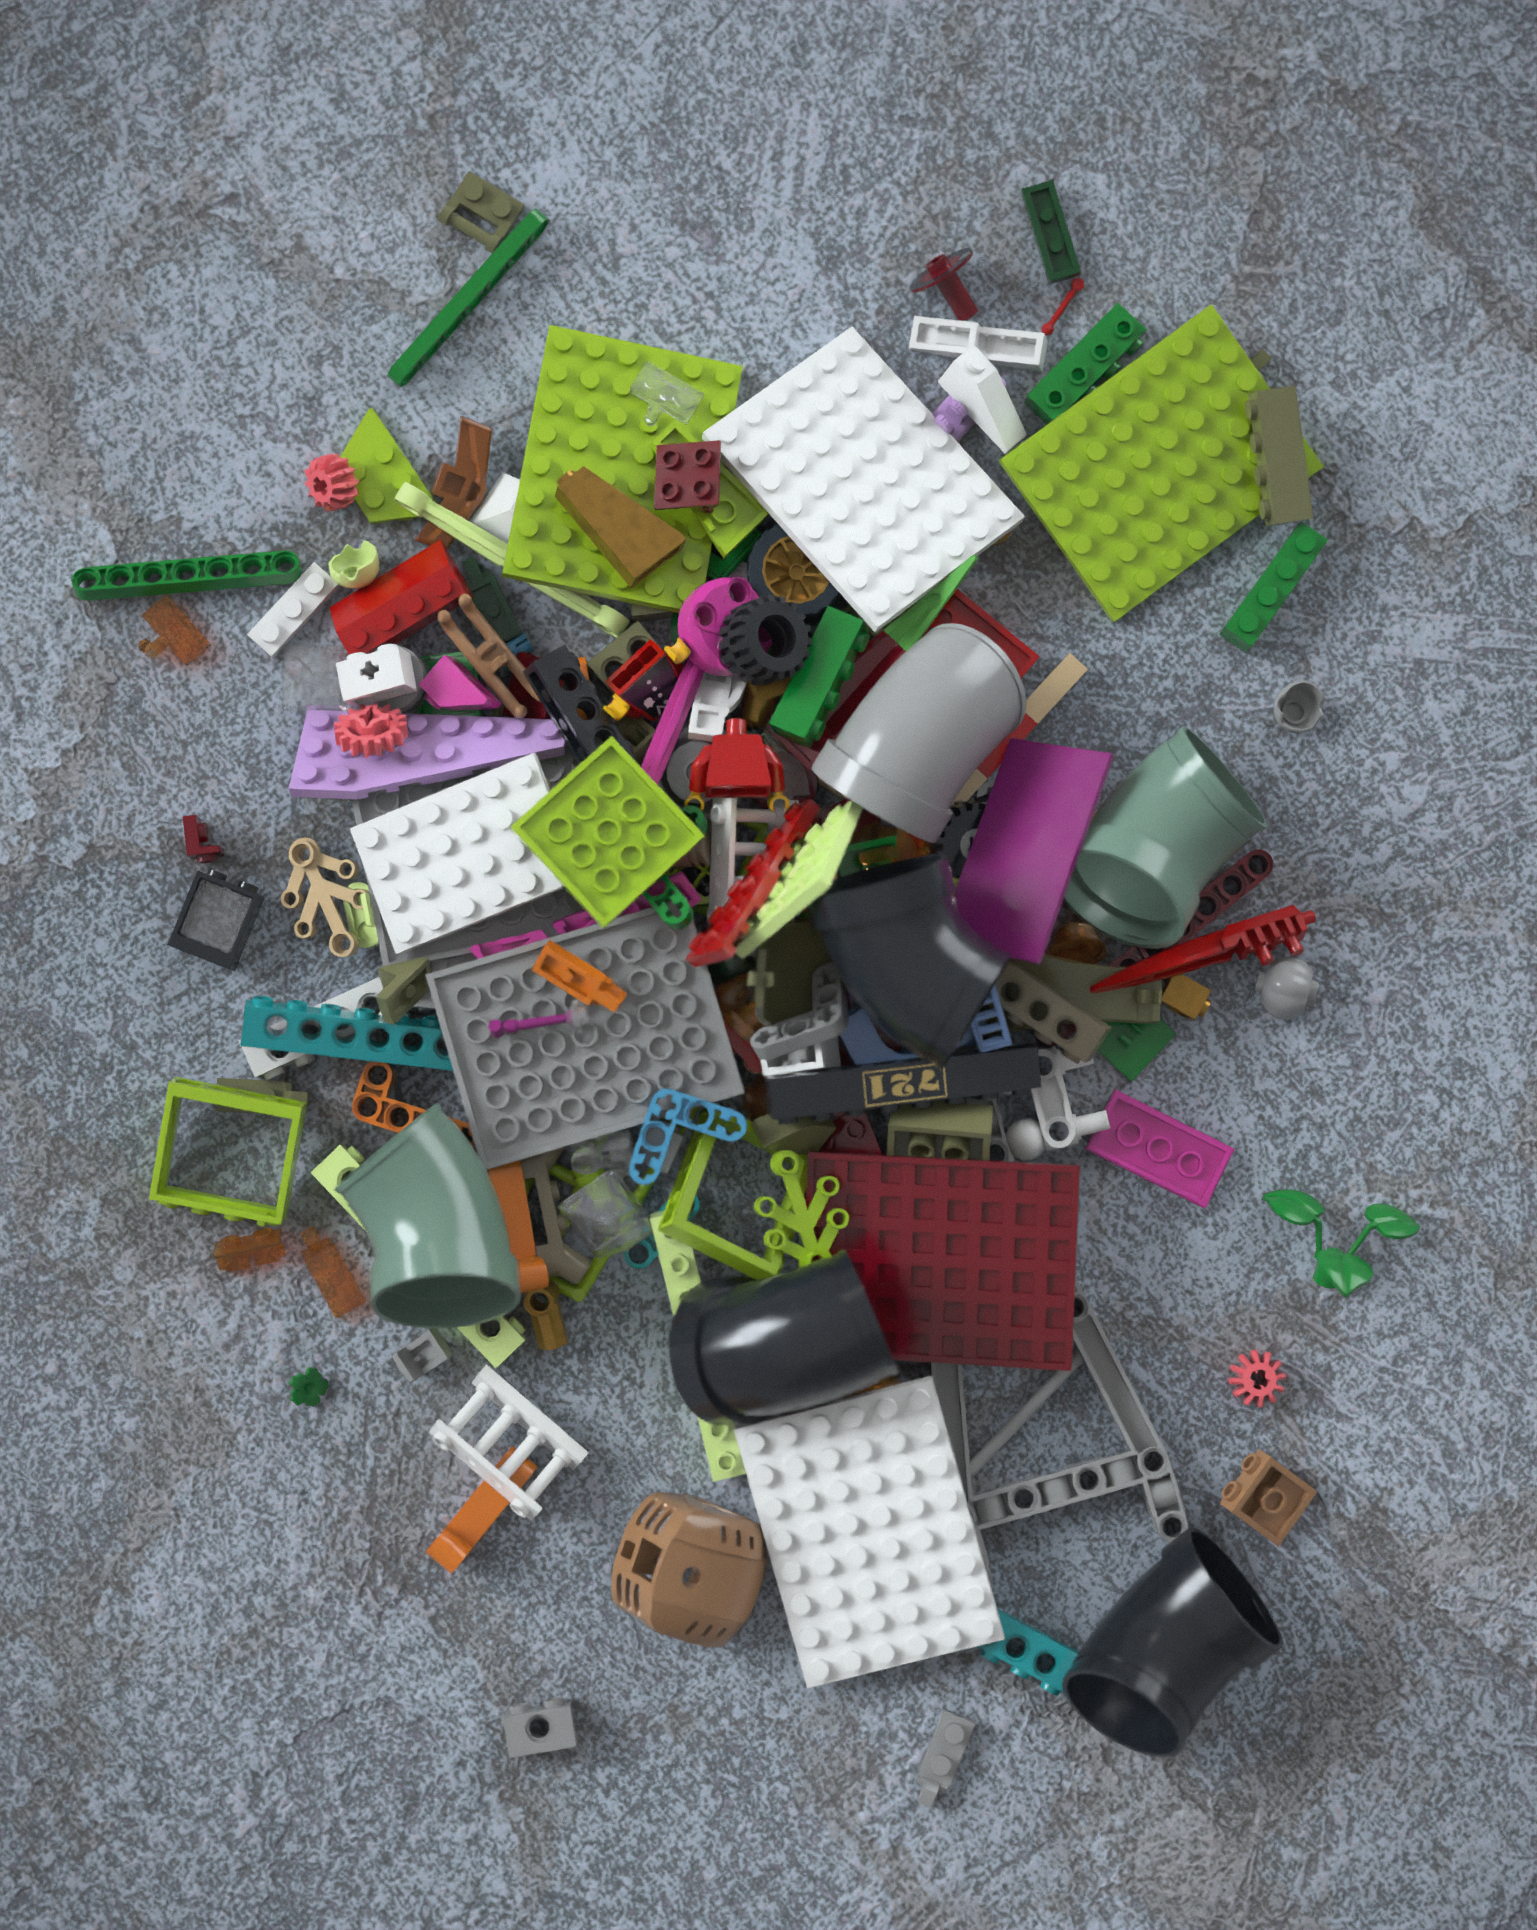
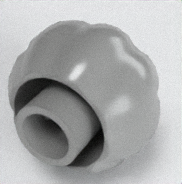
[1255,957,1319,1020]

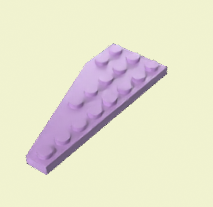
[289,710,567,800]

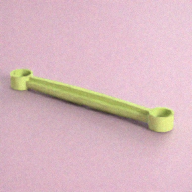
[394,482,630,638]

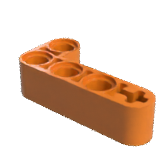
[352,1061,475,1147]
[486,1160,549,1293]
[425,1446,538,1574]

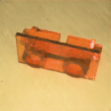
[213,1228,286,1273]

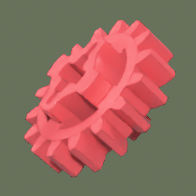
[334,703,408,758]

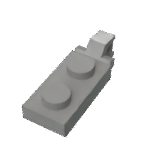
[917,1709,976,1808]

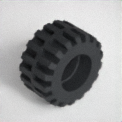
[719,595,812,686]

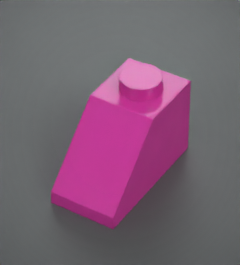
[418,655,501,711]

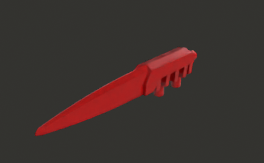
[1090,905,1316,993]

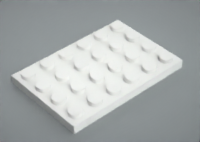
[350,753,565,955]

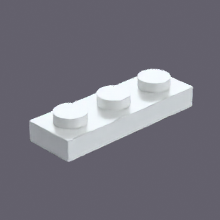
[247,562,340,658]

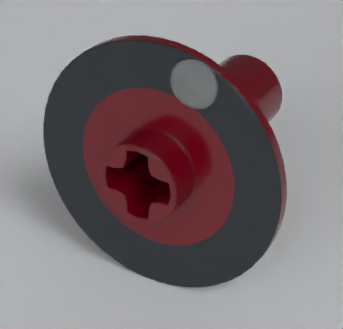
[909,248,979,321]

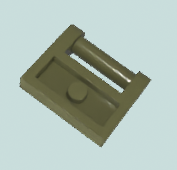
[438,171,525,253]

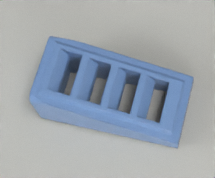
[970,985,1012,1053]

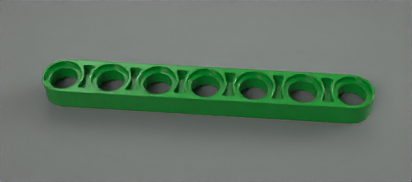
[387,209,549,387]
[71,550,302,601]

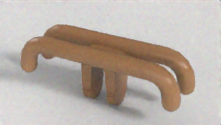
[437,594,541,718]

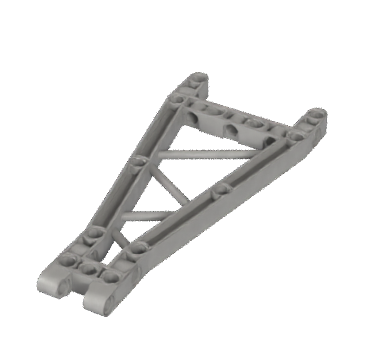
[929,1045,1188,1589]

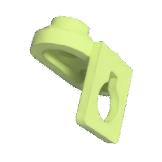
[343,882,379,948]

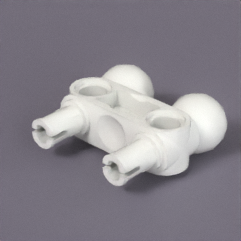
[1000,1046,1110,1160]

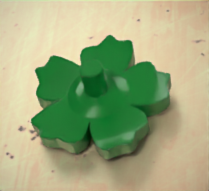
[289,1367,329,1407]

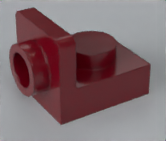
[182,815,225,864]

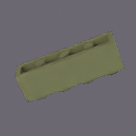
[1245,385,1313,527]

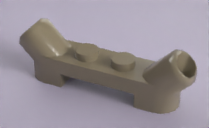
[520,1146,591,1285]

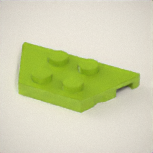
[340,407,436,525]

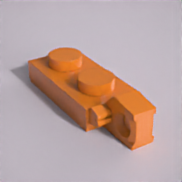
[532,939,627,1013]

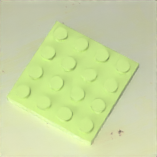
[735,800,863,959]

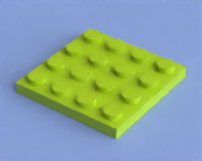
[510,736,705,929]

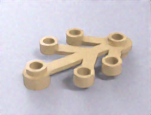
[281,838,371,957]

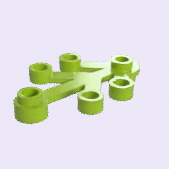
[754,1150,849,1268]

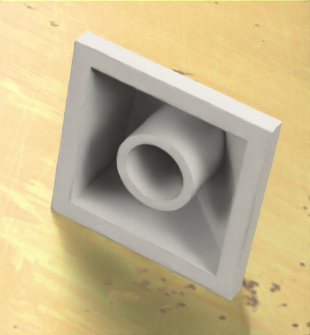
[469,473,520,544]

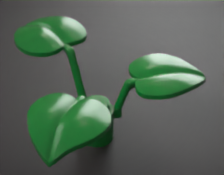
[1262,1189,1421,1297]

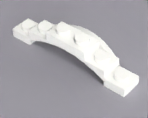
[688,562,748,742]

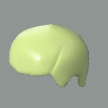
[328,541,379,589]

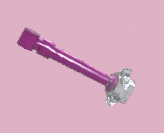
[488,999,589,1038]

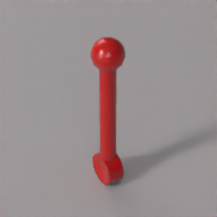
[1041,278,1084,336]

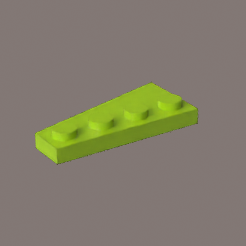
[651,419,769,559]

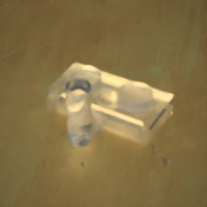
[629,361,704,426]

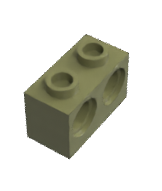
[587,621,661,696]

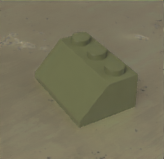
[887,1100,994,1160]

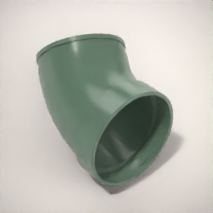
[1063,726,1268,948]
[334,1102,521,1328]

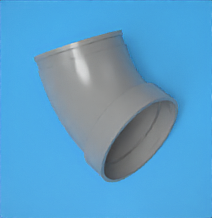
[811,623,1026,843]

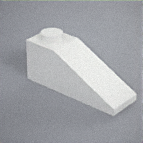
[938,345,1027,453]

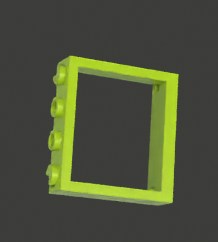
[149,1076,308,1227]
[657,1103,808,1280]

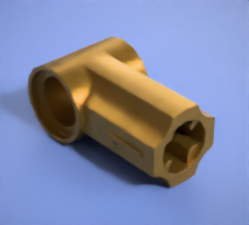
[524,1279,569,1351]

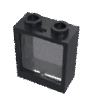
[167,868,264,972]

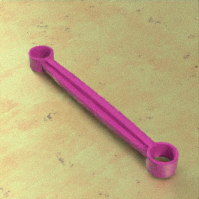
[641,616,705,785]

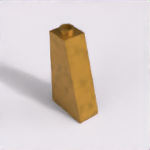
[555,466,686,588]

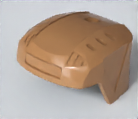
[611,1492,768,1648]

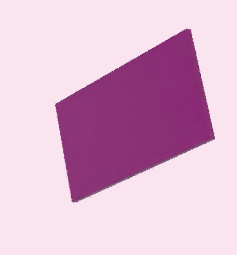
[952,738,1114,964]

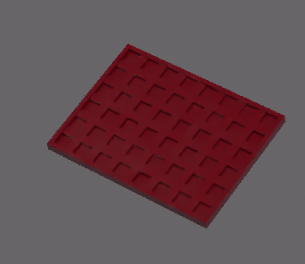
[806,1151,1080,1371]

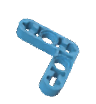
[629,1088,747,1185]

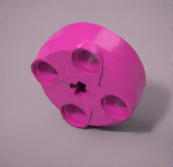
[678,577,773,676]

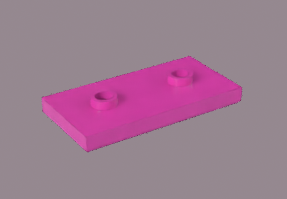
[1084,1089,1235,1209]

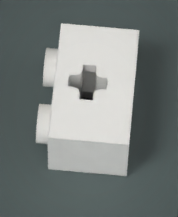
[336,644,417,708]
[761,1037,841,1076]

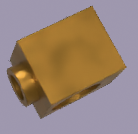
[1161,974,1212,1021]

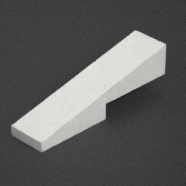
[909,316,1048,373]

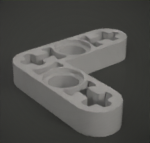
[750,962,848,1060]

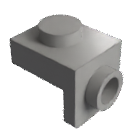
[392,1328,454,1383]

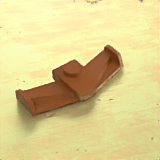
[414,416,492,550]

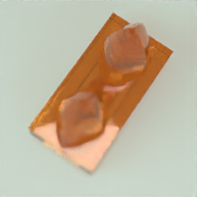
[714,973,764,1043]

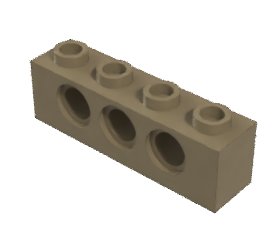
[987,959,1112,1064]

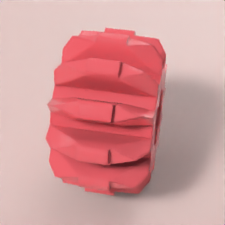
[303,454,360,511]
[1228,1350,1286,1408]

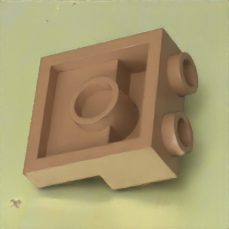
[1220,1449,1317,1547]

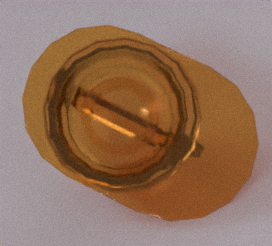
[1047,920,1106,965]

